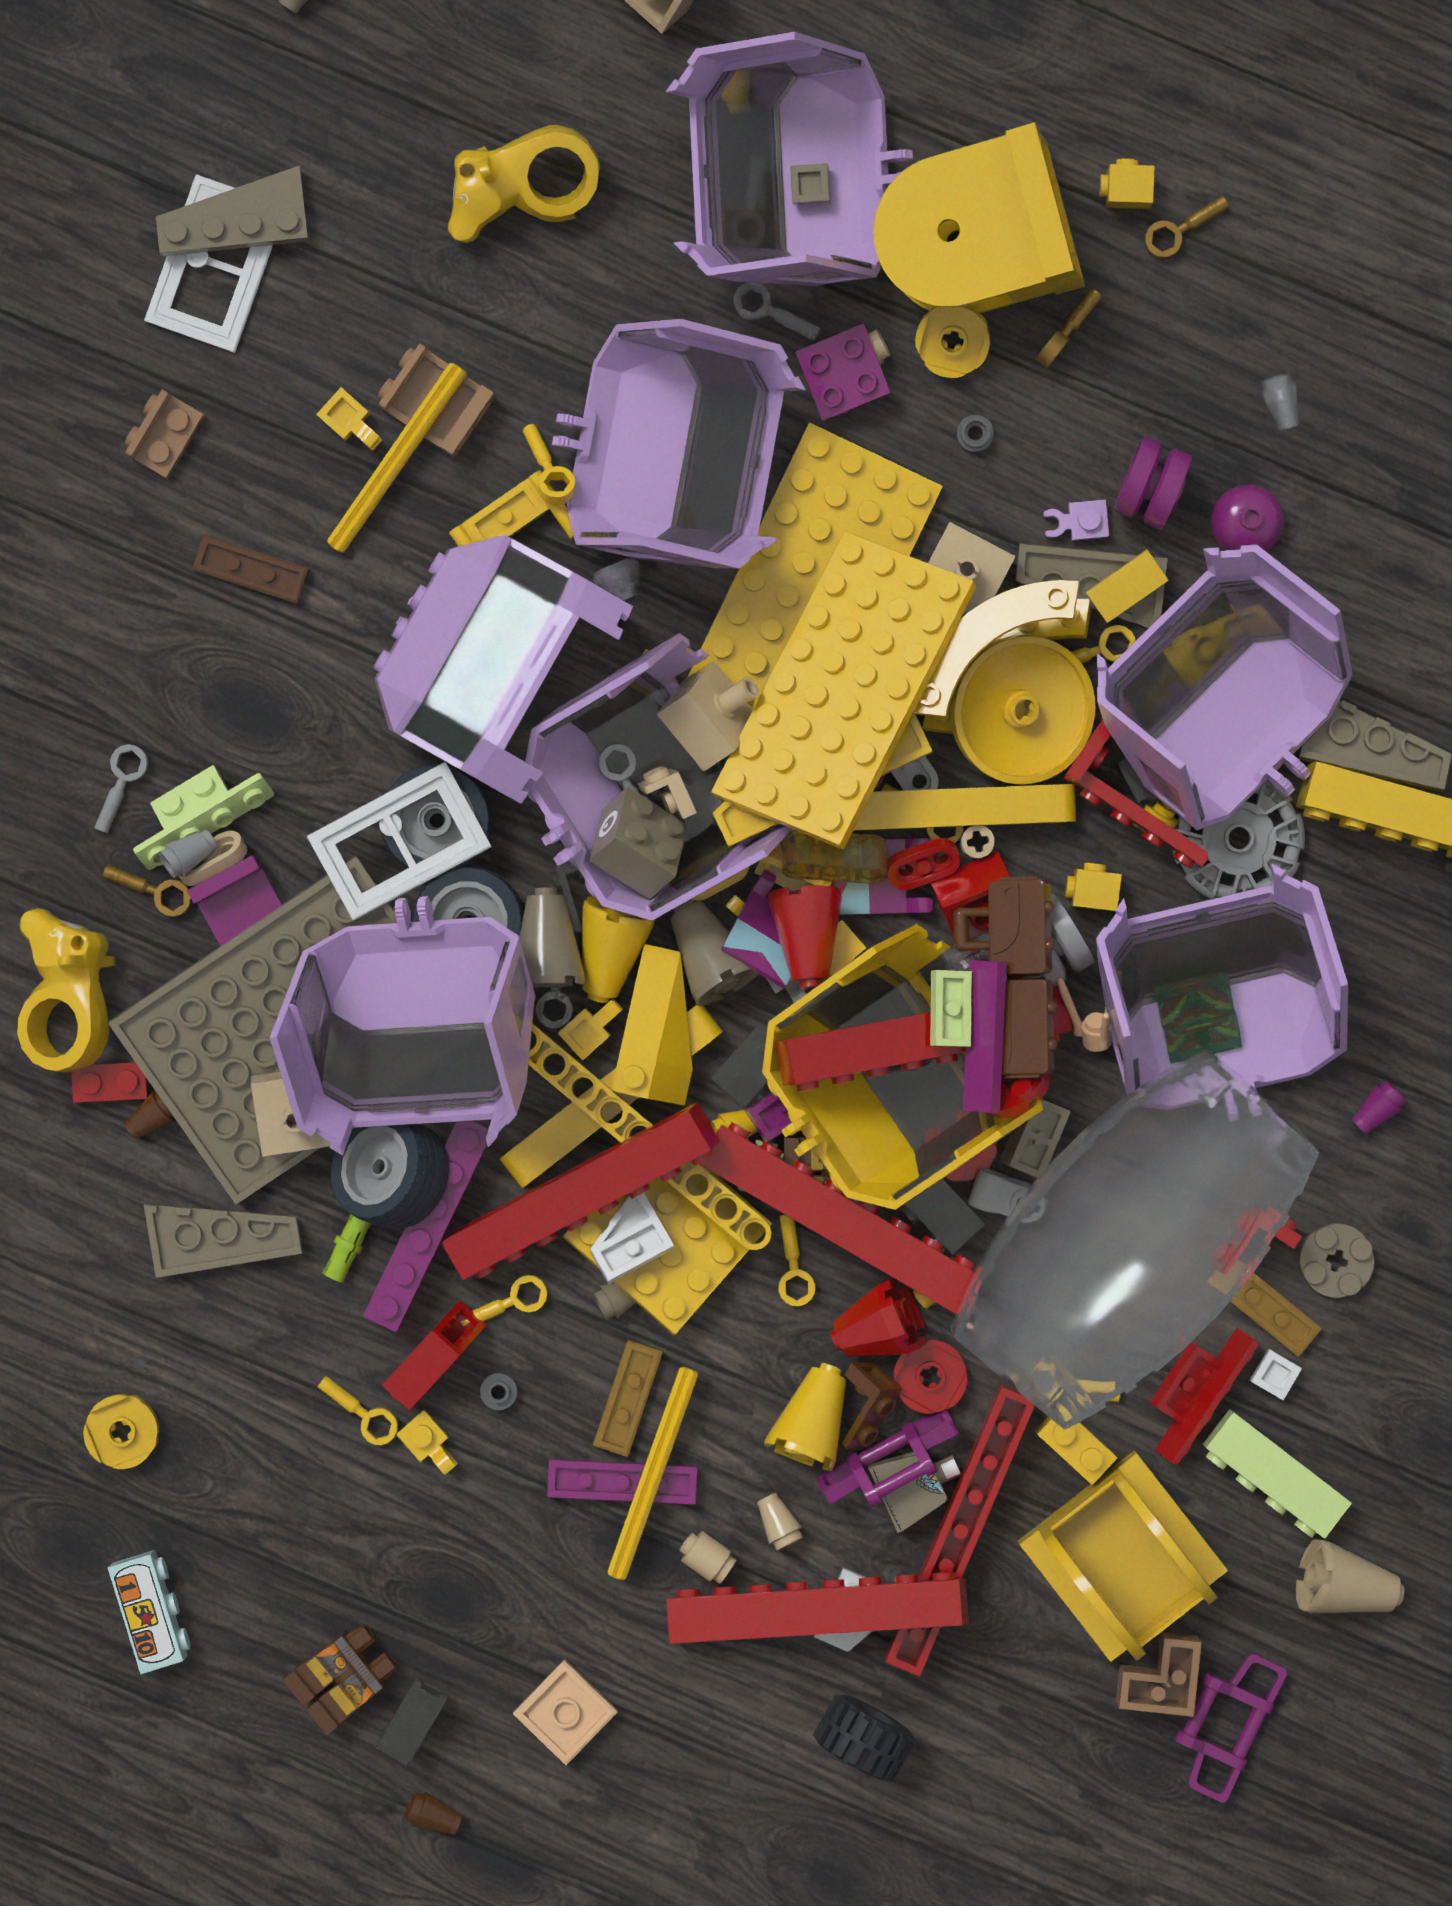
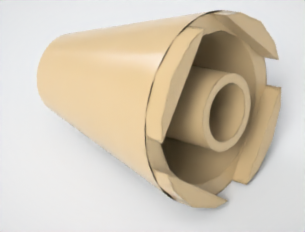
[1296,1539,1404,1613]

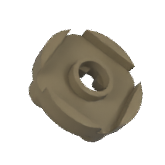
[1298,1223,1374,1298]

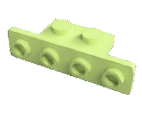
[133,765,274,870]

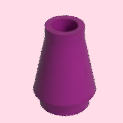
[1351,1080,1407,1134]

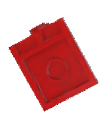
[1064,700,1208,869]

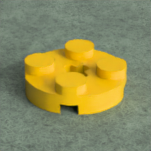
[915,305,990,378]
[83,1394,159,1469]

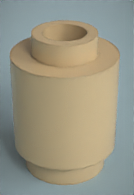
[679,1531,736,1584]

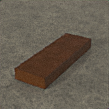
[192,534,310,604]

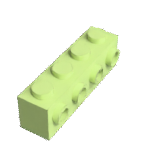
[1203,1409,1352,1539]

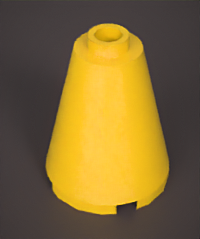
[582,896,655,1003]
[764,1363,846,1471]

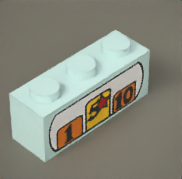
[108,1550,191,1674]

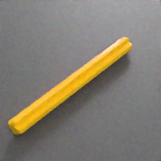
[327,363,466,552]
[608,1367,698,1580]

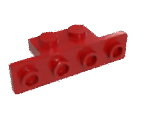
[1149,1328,1259,1465]

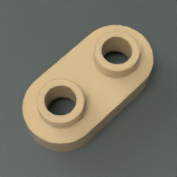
[178,831,247,886]

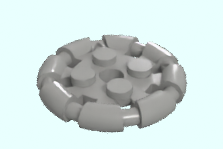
[1172,779,1305,899]

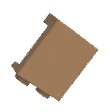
[378,343,496,458]

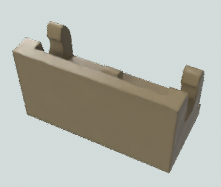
[999,1099,1071,1180]

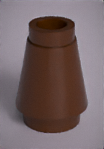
[124,1091,176,1140]
[404,1791,462,1835]

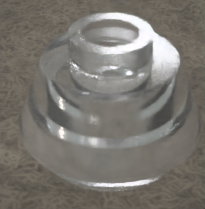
[592,557,641,600]

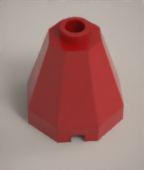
[831,1277,926,1356]

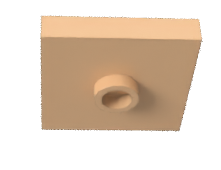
[513,1659,618,1765]

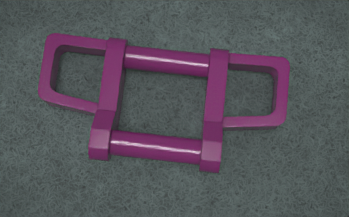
[817,1409,959,1507]
[1175,1652,1287,1803]

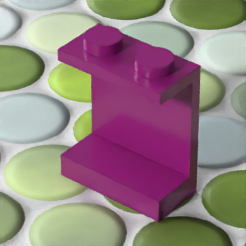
[187,855,282,946]

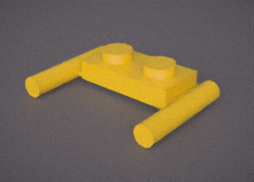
[449,470,574,594]

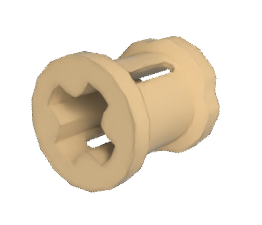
[960,825,994,859]

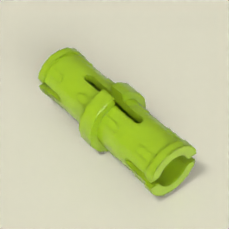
[322,1214,371,1283]

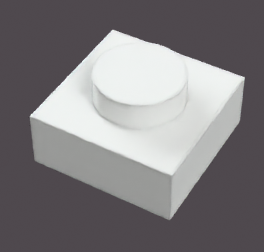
[1250,1348,1302,1400]

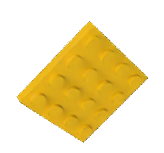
[563,1167,772,1336]

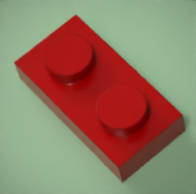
[71,1062,149,1103]

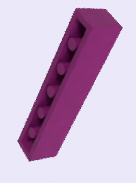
[363,1120,489,1332]

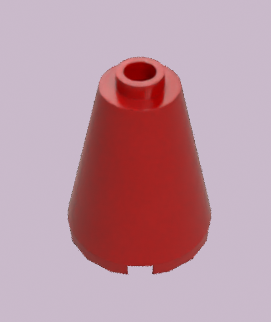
[768,885,842,989]

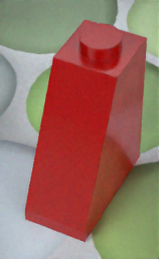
[382,1300,487,1410]

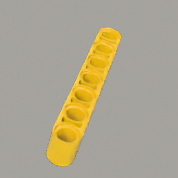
[853,784,1076,831]
[499,1005,723,1188]

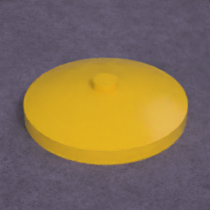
[950,635,1096,784]

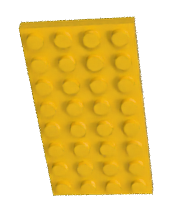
[687,422,943,709]
[711,532,977,850]

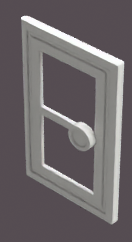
[144,174,273,353]
[307,761,492,921]

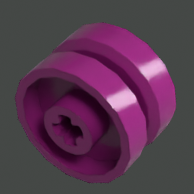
[1113,436,1192,530]

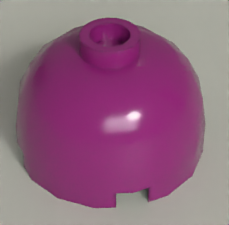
[1209,484,1284,552]

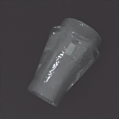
[1260,373,1300,430]

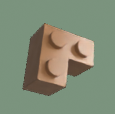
[1116,1632,1202,1717]

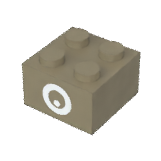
[589,786,687,899]

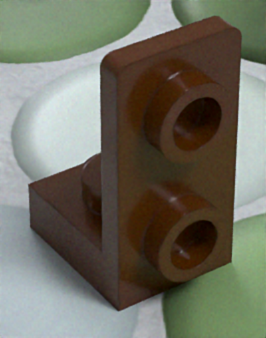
[842,1361,902,1449]

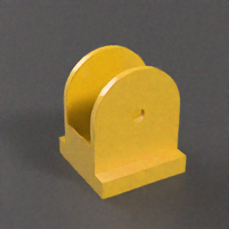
[873,122,1085,313]
[1018,1450,1228,1662]

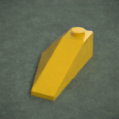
[611,944,693,1105]

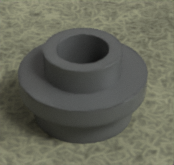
[957,415,994,452]
[480,1373,517,1410]

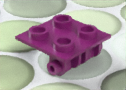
[796,323,891,421]

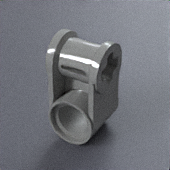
[968,1168,1043,1221]

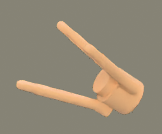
[1056,969,1119,1052]

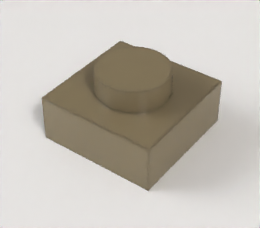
[790,163,830,205]

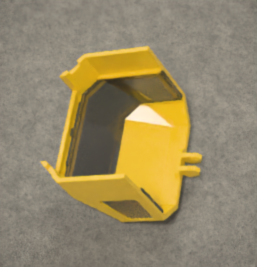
[762,924,1043,1210]

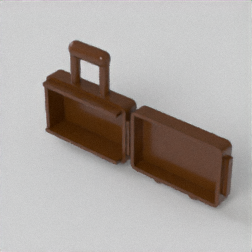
[953,876,1058,1078]

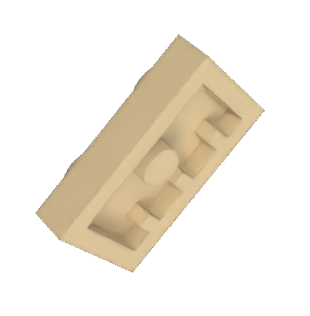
[638,765,697,819]

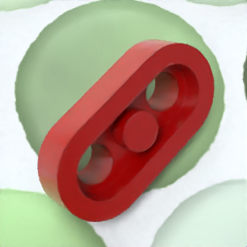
[887,838,960,890]

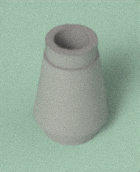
[159,829,217,878]

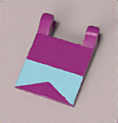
[831,838,933,915]
[720,869,790,988]

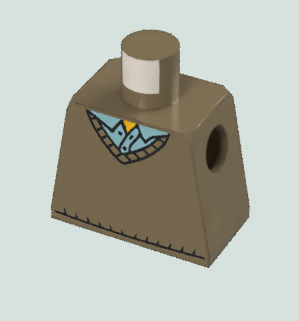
[868,1452,961,1533]

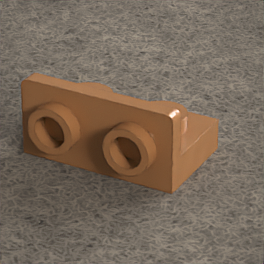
[124,389,205,479]

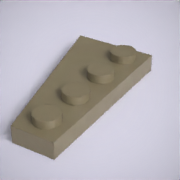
[156,165,308,257]
[1015,543,1168,628]
[1298,700,1452,792]
[144,1204,303,1278]

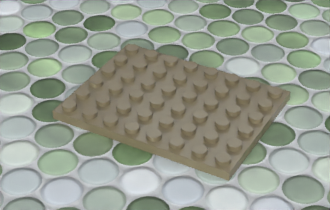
[108,855,482,1205]

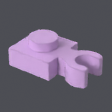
[1043,499,1109,541]

